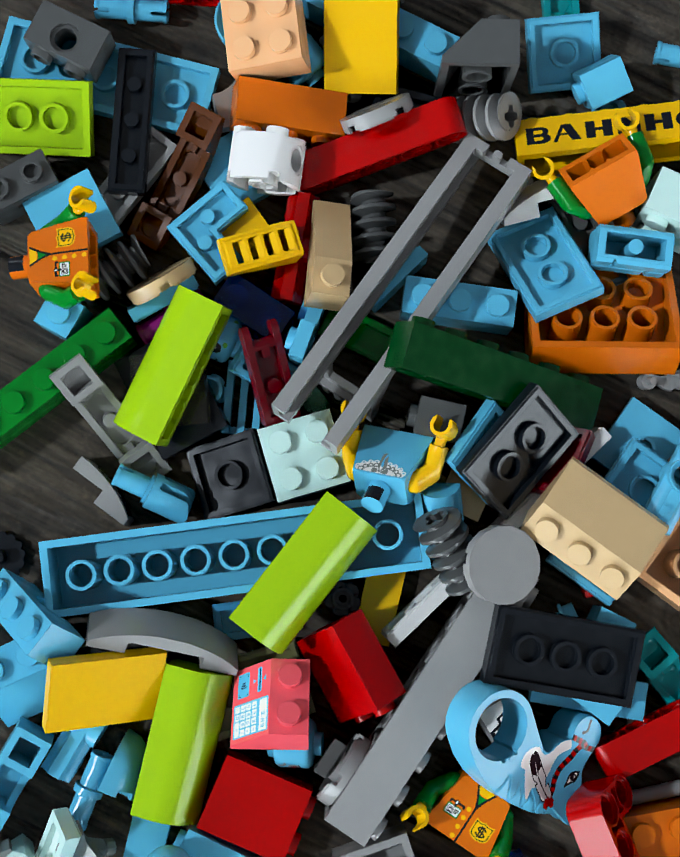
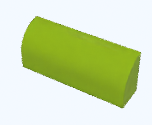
[113,285,232,447]
[229,491,377,654]
[130,658,233,826]

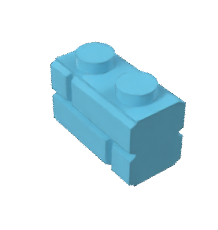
[587,224,675,278]

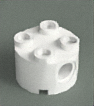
[226,125,306,196]

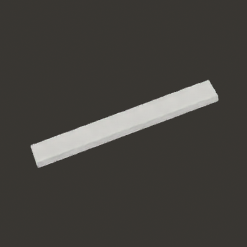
[381,427,612,648]

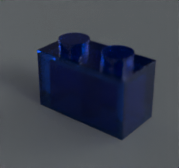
[213,275,296,340]

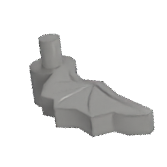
[636,369,680,392]

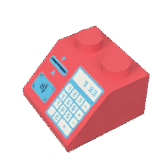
[230,658,310,750]

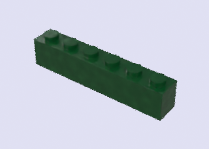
[384,316,603,430]

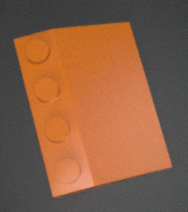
[524,268,680,375]

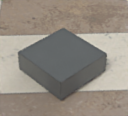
[314,733,347,779]

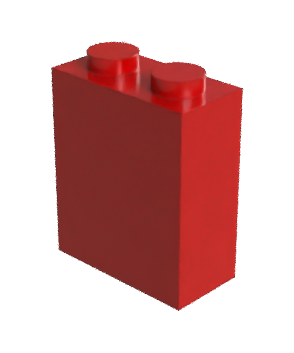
[296,609,406,724]
[196,749,317,857]

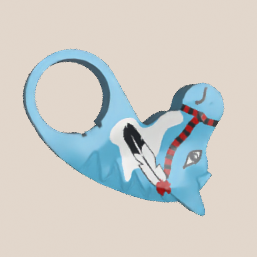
[445,679,601,826]

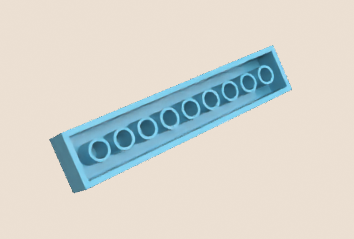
[38,493,431,617]

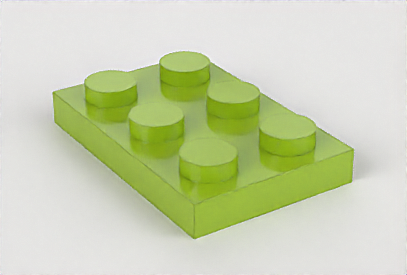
[0,77,95,157]

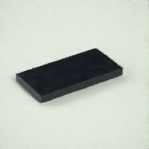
[480,604,646,708]

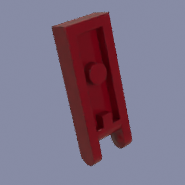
[238,318,301,427]

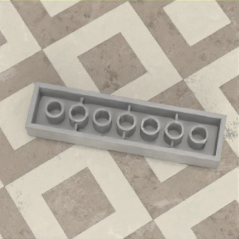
[324,579,539,847]

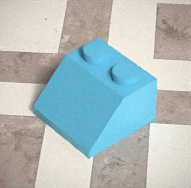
[0,640,47,727]

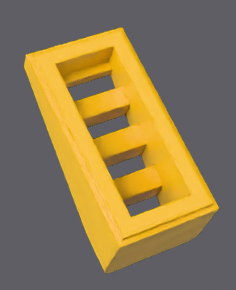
[216,220,304,277]

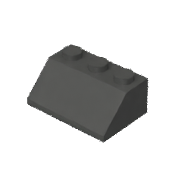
[433,14,520,98]

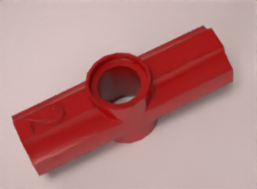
[271,192,320,307]

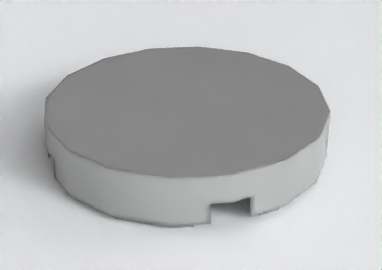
[339,93,414,135]
[463,525,540,605]
[316,733,371,807]

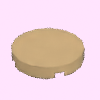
[126,257,197,306]

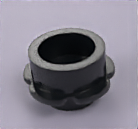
[324,580,361,617]

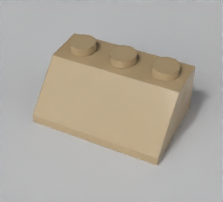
[521,456,669,601]

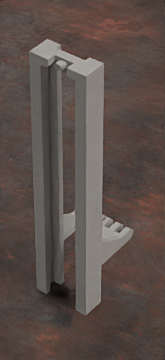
[271,133,532,455]

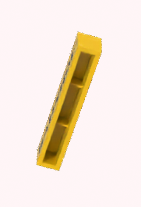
[514,100,680,178]

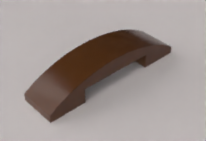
[127,101,225,251]

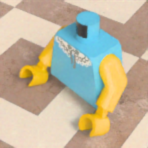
[340,400,458,513]

